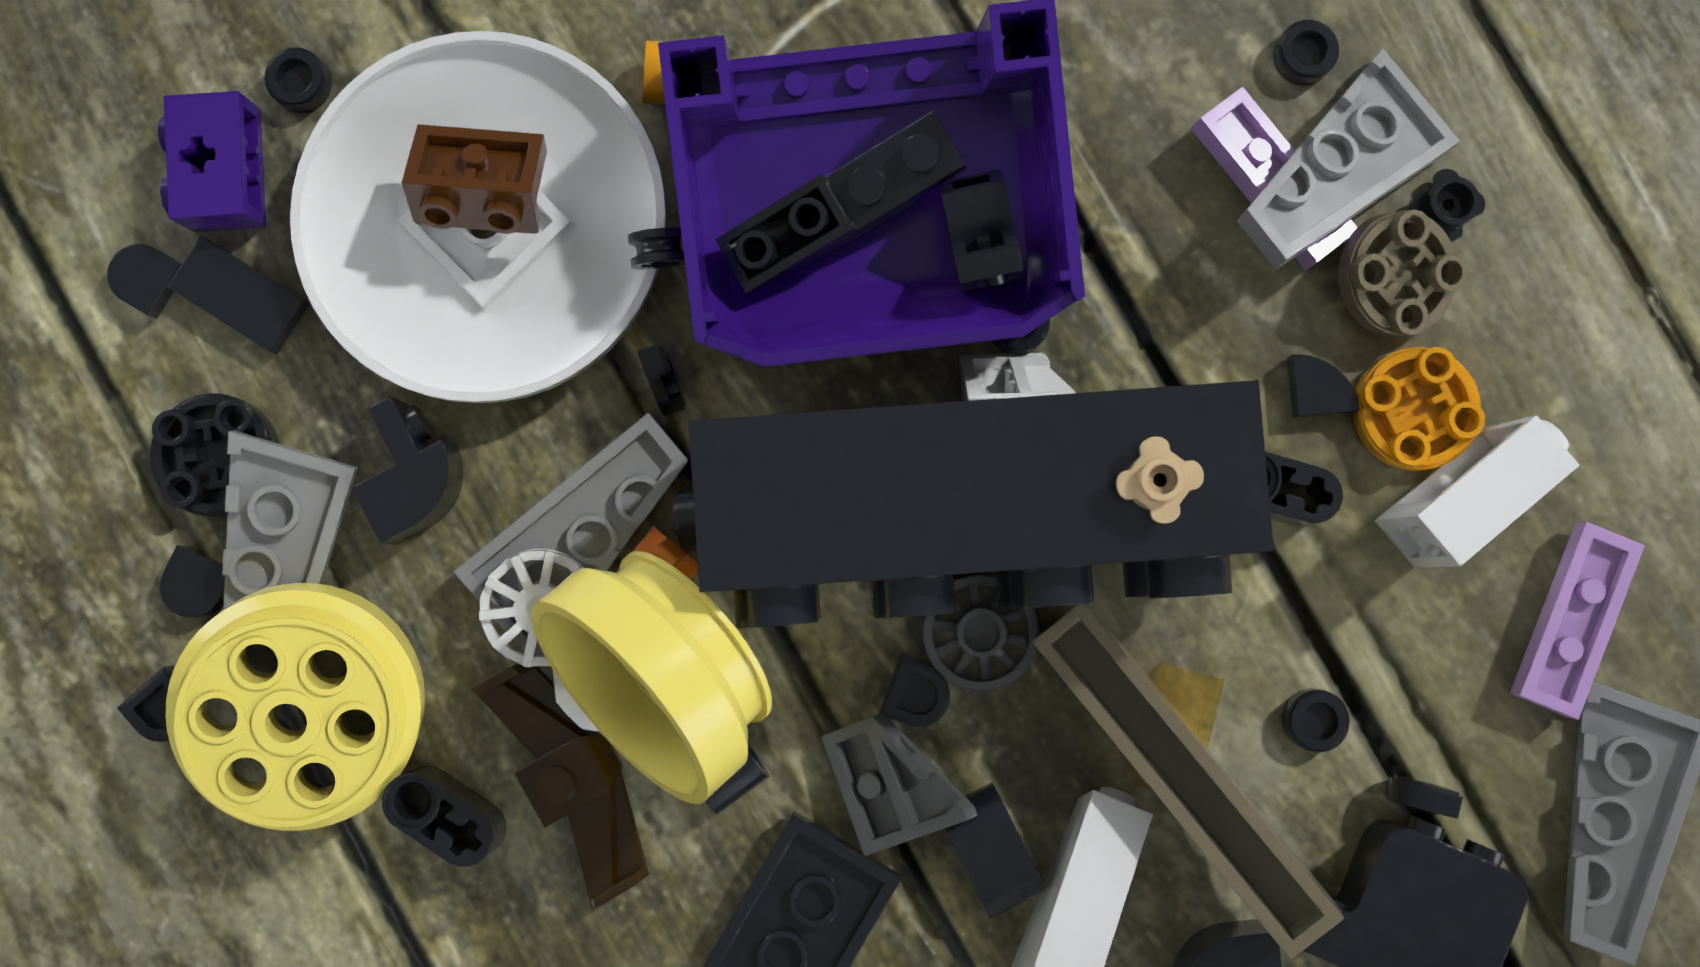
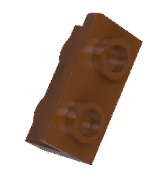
[401,124,547,234]

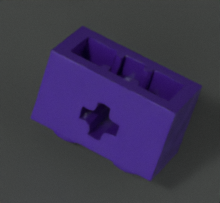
[158,91,266,232]

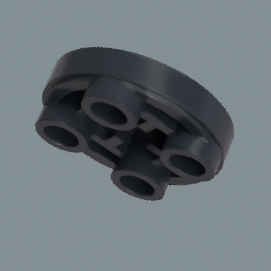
[150,393,279,517]

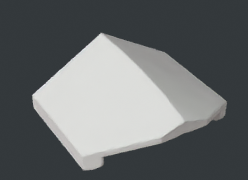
[959,353,1076,401]

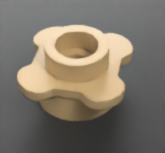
[1116,437,1204,524]

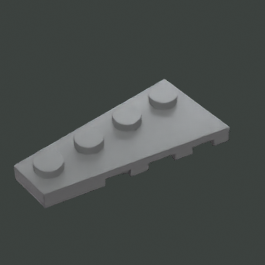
[1237,48,1460,270]
[454,412,688,656]
[221,430,358,708]
[1563,682,1700,966]

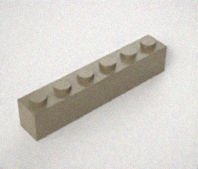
[1032,604,1344,960]

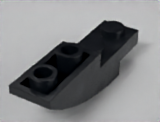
[715,110,967,294]

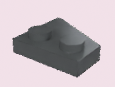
[821,713,977,856]

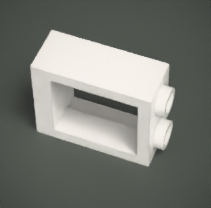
[1375,415,1580,568]

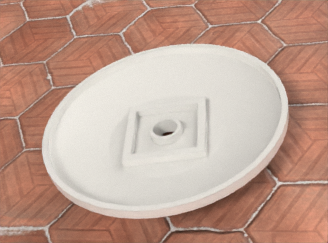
[290,31,667,403]

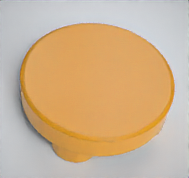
[1352,347,1485,471]

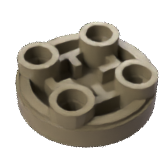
[1338,210,1467,336]

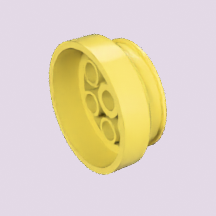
[531,551,772,804]
[166,583,425,831]

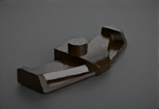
[471,663,649,910]

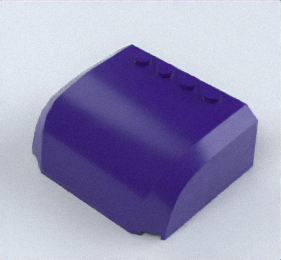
[658,0,1085,367]

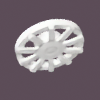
[479,549,584,667]

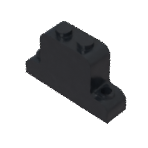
[1303,814,1528,967]

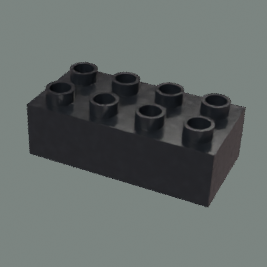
[688,380,1274,628]

